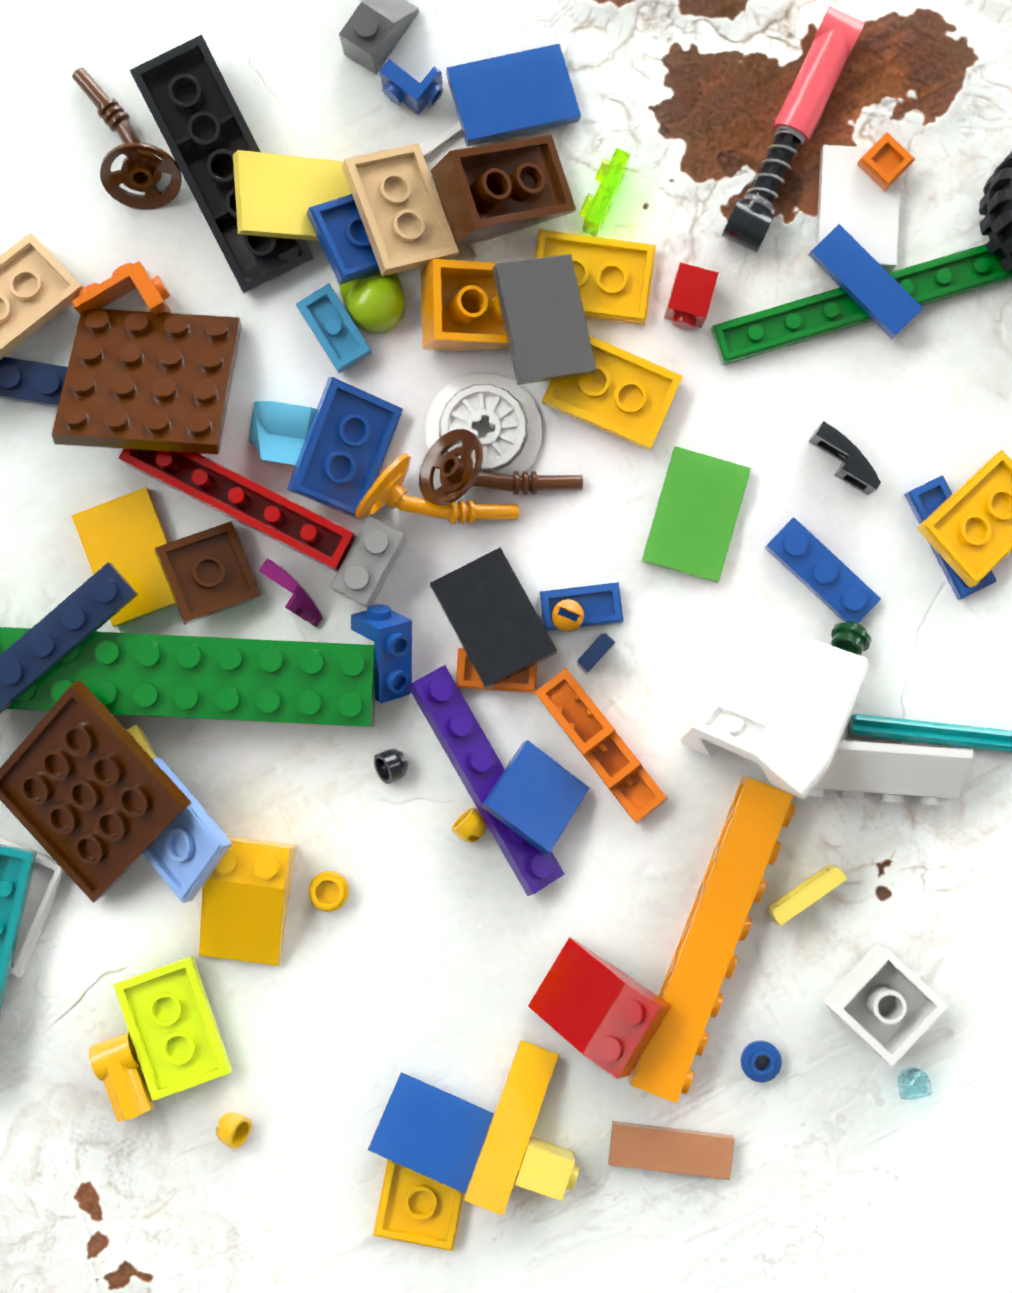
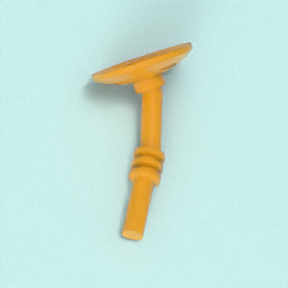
[355,453,519,524]

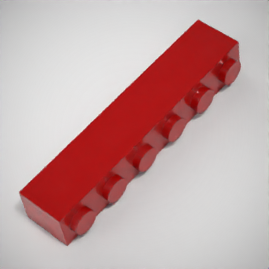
[118,449,357,572]

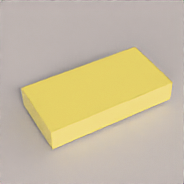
[766,864,847,926]

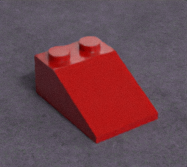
[528,937,672,1079]

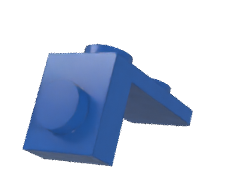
[351,604,412,703]

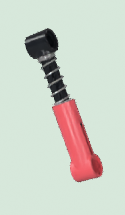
[721,6,865,252]

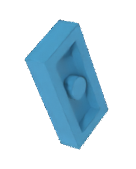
[296,283,372,373]

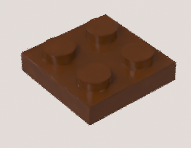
[155,521,261,625]

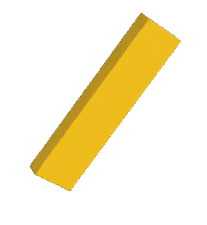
[463,1040,559,1215]

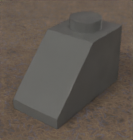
[339,0,419,75]

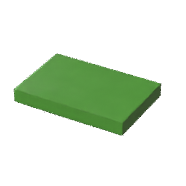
[641,446,751,583]

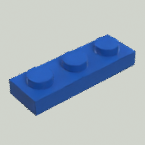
[764,517,881,623]

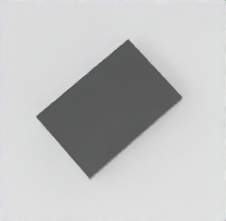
[492,254,597,385]

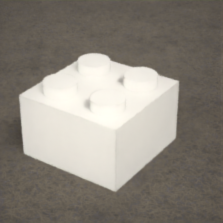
[822,943,949,1067]

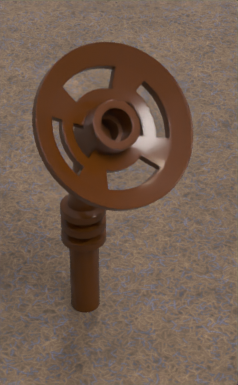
[72,67,182,210]
[419,429,583,506]

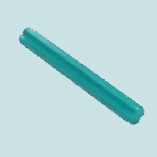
[849,714,1012,753]

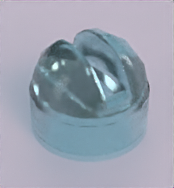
[898,1067,933,1099]

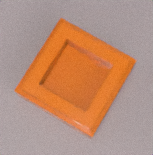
[857,132,915,191]

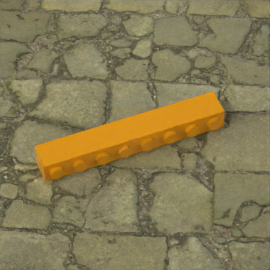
[628,776,795,1104]

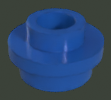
[740,1040,782,1083]

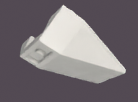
[680,636,870,799]

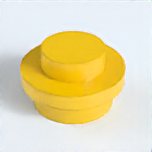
[309,871,349,912]

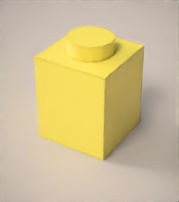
[515,1137,580,1201]

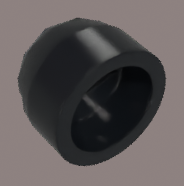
[374,749,409,784]

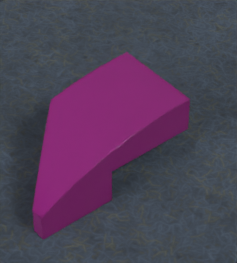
[259,558,323,628]

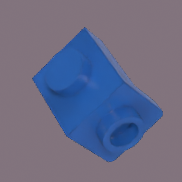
[379,59,443,115]

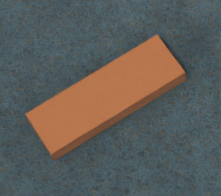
[608,1121,735,1180]

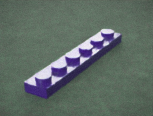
[408,665,565,896]

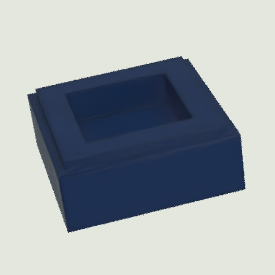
[576,633,615,674]

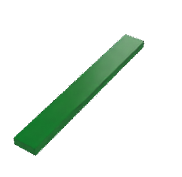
[711,244,1012,366]

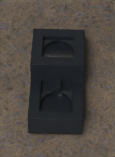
[808,421,881,495]

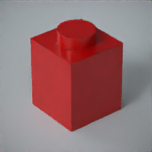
[664,262,719,330]

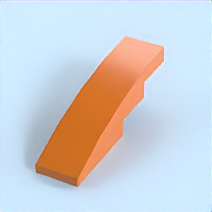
[534,668,668,824]

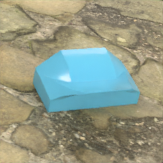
[248,401,316,465]

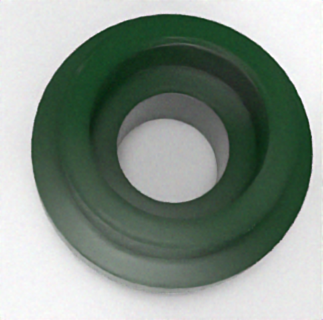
[831,621,872,656]

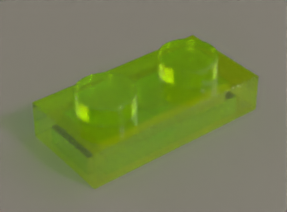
[579,147,631,237]

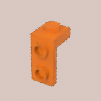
[71,261,172,315]

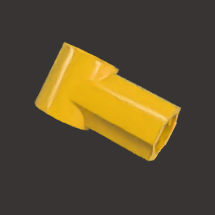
[89,1032,153,1122]

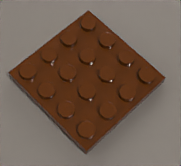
[51,308,241,455]
[0,680,192,903]

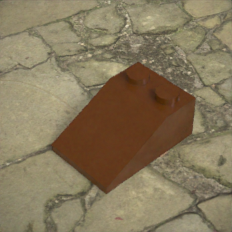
[430,134,576,246]

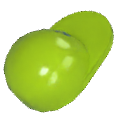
[338,271,406,334]

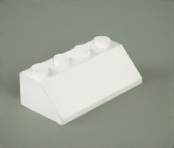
[806,740,973,806]

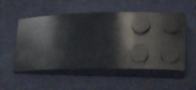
[129,34,314,294]

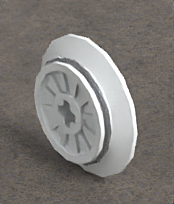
[425,373,542,489]

